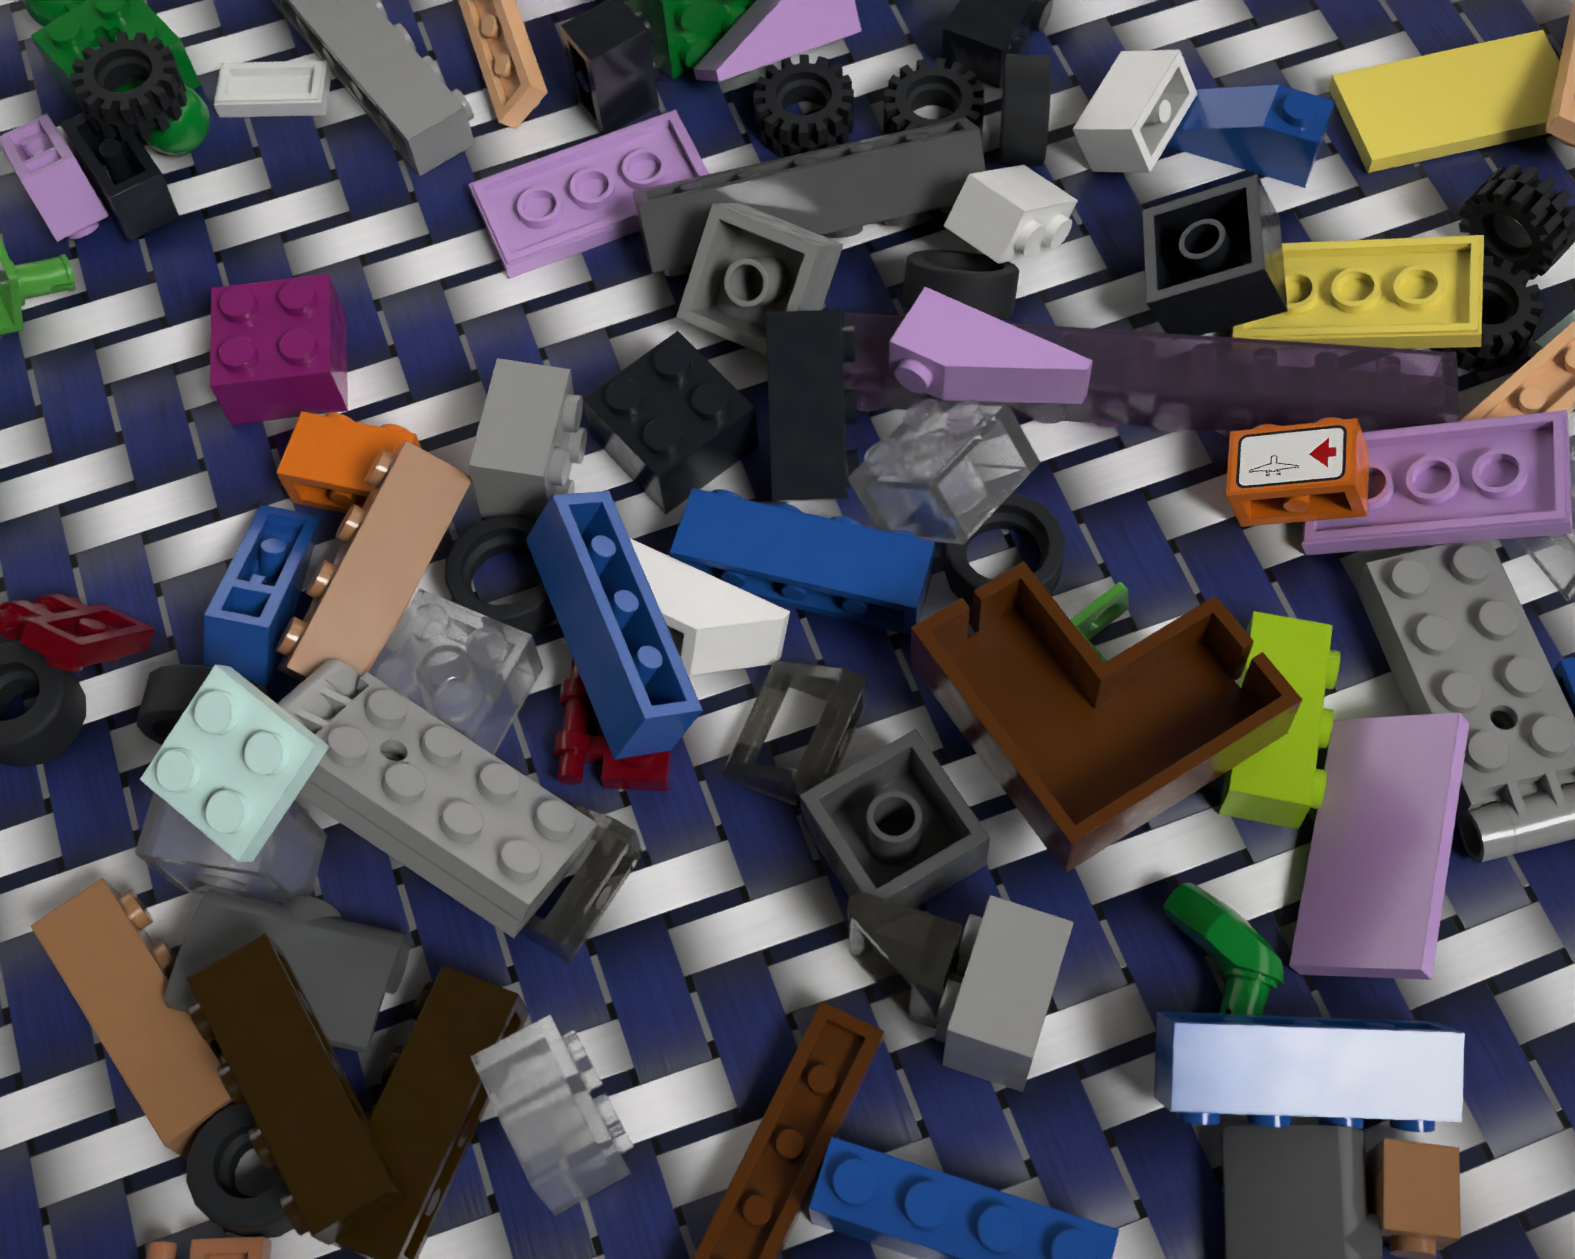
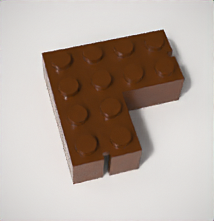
[911,561,1303,873]

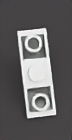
[630,538,790,675]

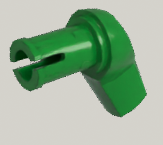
[1163,882,1284,1015]

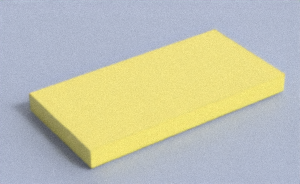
[1328,30,1560,173]
[1229,235,1484,353]

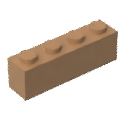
[275,440,472,682]
[31,878,235,1159]

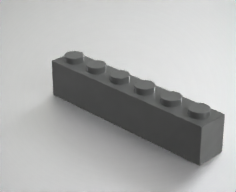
[632,117,986,276]

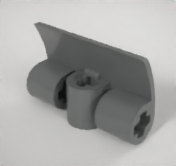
[164,889,411,1053]
[1221,1125,1383,1259]

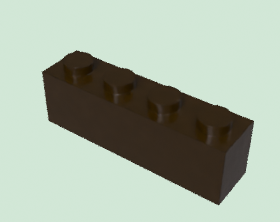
[186,933,408,1245]
[332,965,530,1259]

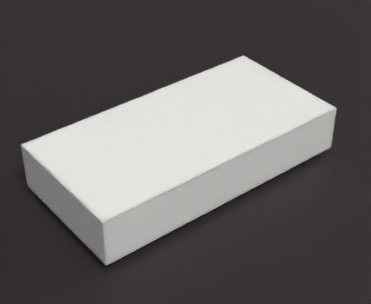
[214,61,332,118]

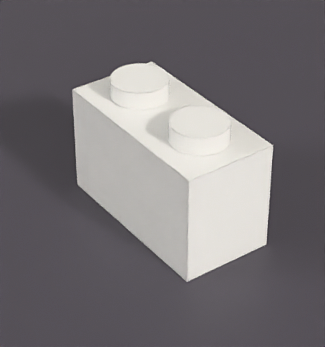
[1072,50,1197,173]
[944,165,1078,264]

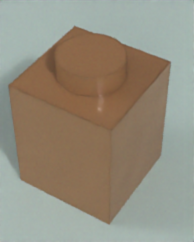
[1367,1138,1461,1259]

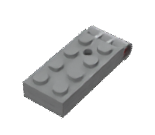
[1355,540,1575,863]
[277,660,598,938]

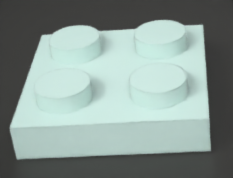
[140,664,330,862]

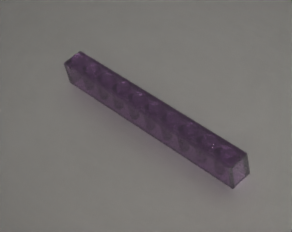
[843,312,1459,436]

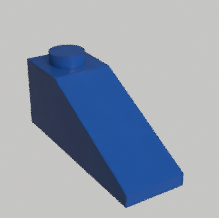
[1167,85,1335,188]
[203,505,321,686]

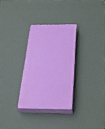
[468,109,709,279]
[1302,410,1573,555]
[1289,712,1469,980]

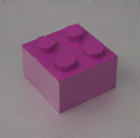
[210,274,348,425]

